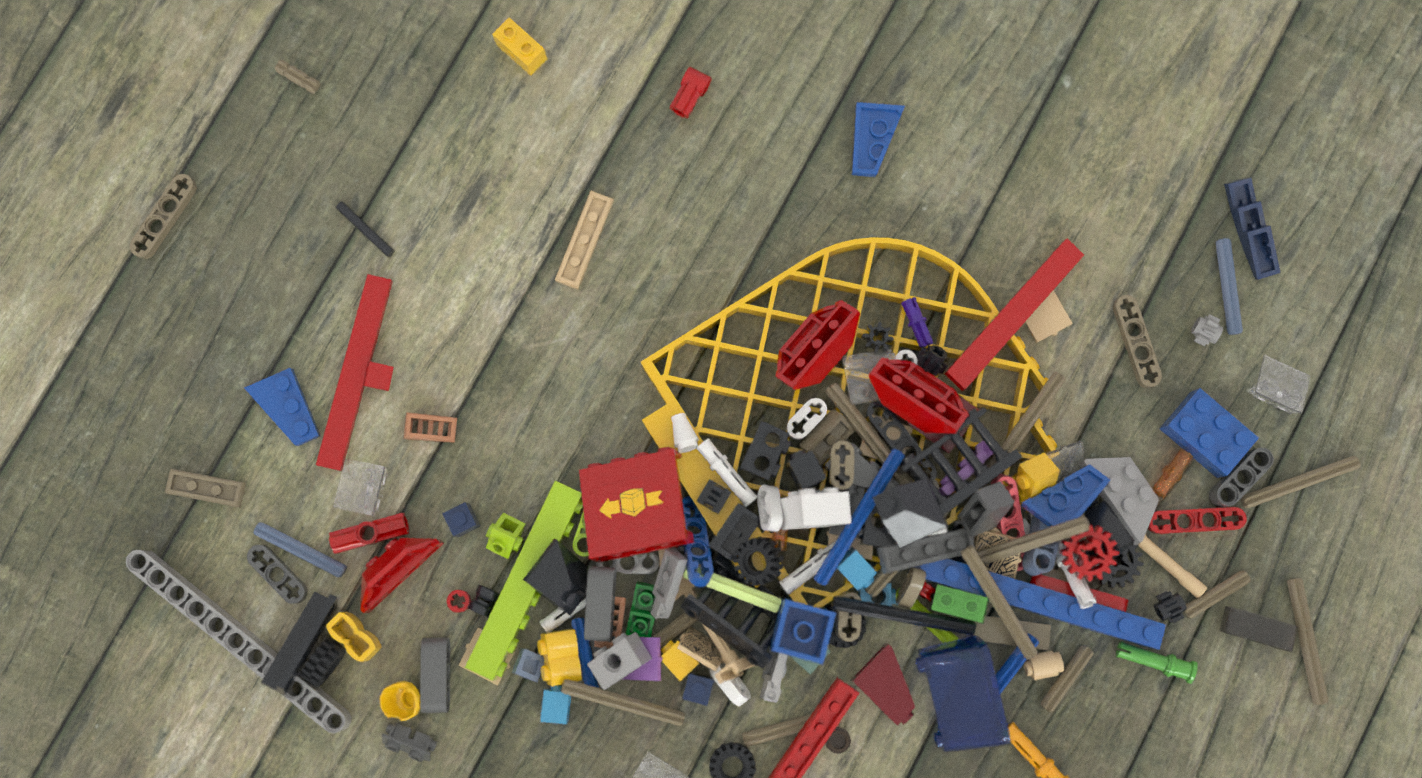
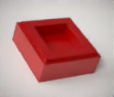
[363,361,394,391]

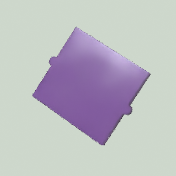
[620,637,663,681]

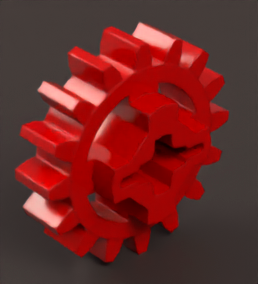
[1059,524,1119,581]

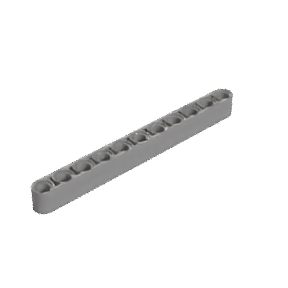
[126,550,351,733]

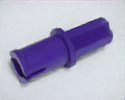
[901,297,933,348]

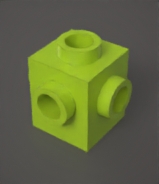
[486,513,526,559]

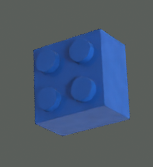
[769,598,836,664]

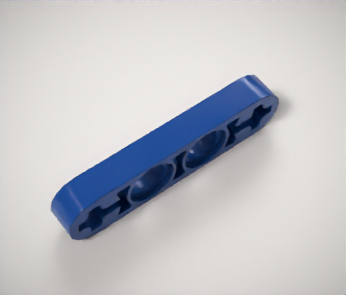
[682,496,713,587]

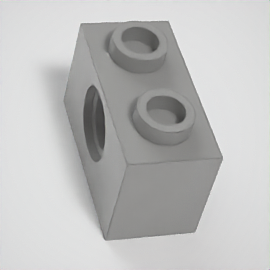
[587,632,652,690]

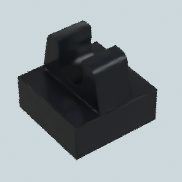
[696,479,731,514]

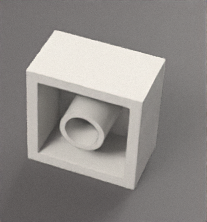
[780,488,851,530]

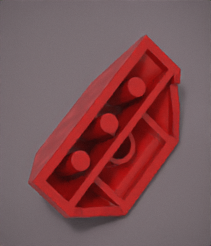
[775,300,860,390]
[868,357,969,434]
[360,538,444,613]

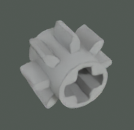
[1191,314,1223,346]

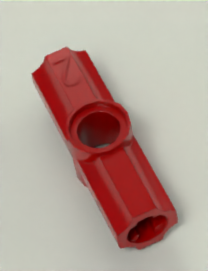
[329,512,410,554]

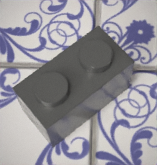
[957,481,1015,538]

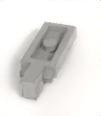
[651,548,687,619]
[759,649,788,703]

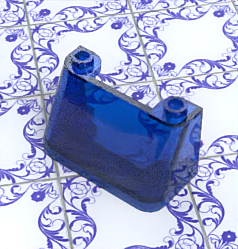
[916,635,1011,752]

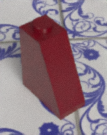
[851,643,915,726]

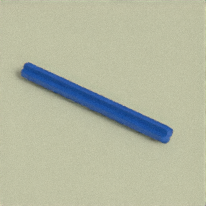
[814,449,905,586]

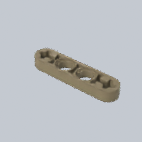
[130,174,197,259]
[1113,295,1162,389]

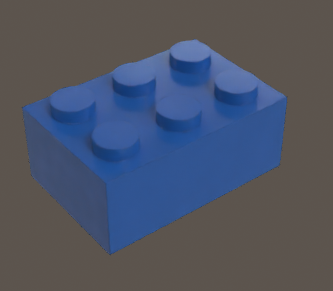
[1159,388,1259,478]

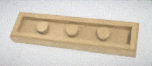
[555,191,614,290]

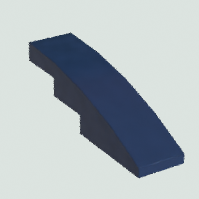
[1224,177,1281,280]

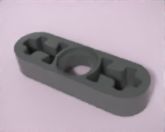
[247,545,308,604]

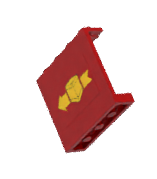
[579,447,694,563]

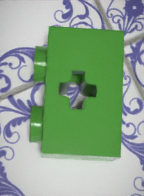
[931,585,989,624]

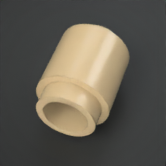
[1023,650,1064,680]

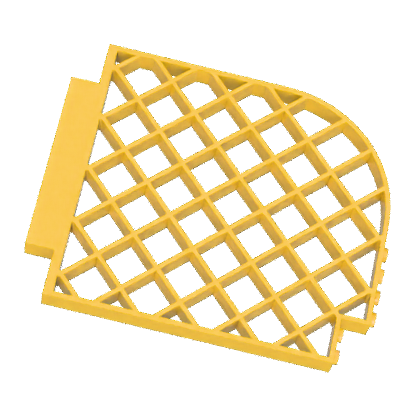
[641,237,1058,608]

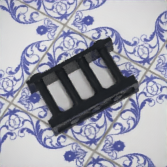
[899,407,1022,515]
[680,553,779,669]

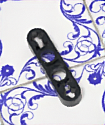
[866,401,937,482]

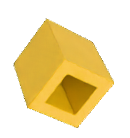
[660,640,699,681]

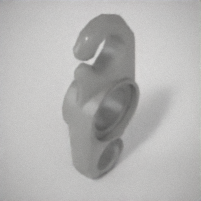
[596,552,659,574]

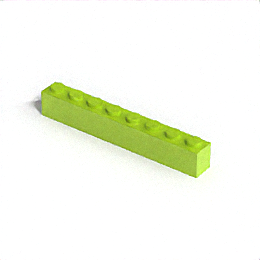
[465,481,583,681]

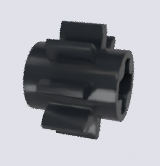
[861,322,894,355]
[916,345,949,376]
[1154,591,1187,623]

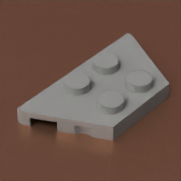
[1078,457,1159,545]

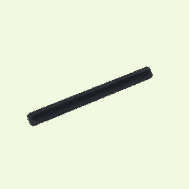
[831,596,976,635]

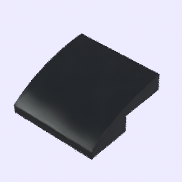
[1075,501,1135,568]

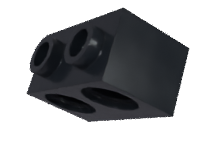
[740,421,792,482]

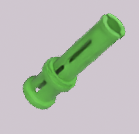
[1116,641,1198,684]

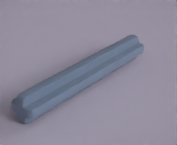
[1216,238,1243,335]
[253,522,347,577]

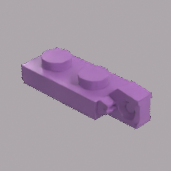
[939,441,993,496]

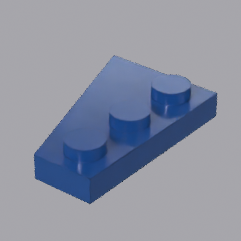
[852,102,905,177]
[244,368,321,446]
[1021,464,1110,527]

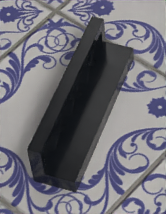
[261,592,338,696]

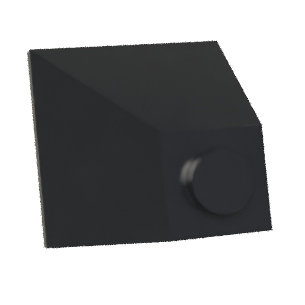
[872,479,948,548]
[523,538,587,616]

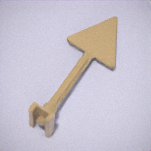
[658,549,755,684]

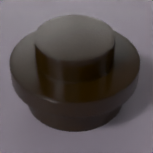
[825,727,851,754]

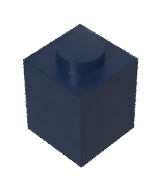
[442,502,481,537]
[682,672,714,706]

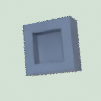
[512,648,544,682]

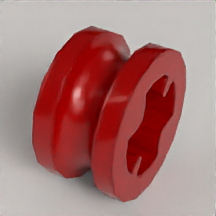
[919,582,936,602]
[446,590,471,613]

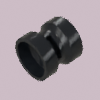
[467,584,500,618]

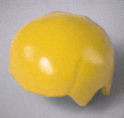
[380,681,421,721]

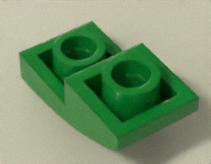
[626,581,655,637]

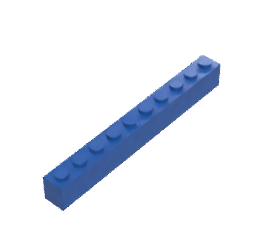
[907,559,1166,650]

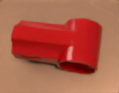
[670,66,712,118]

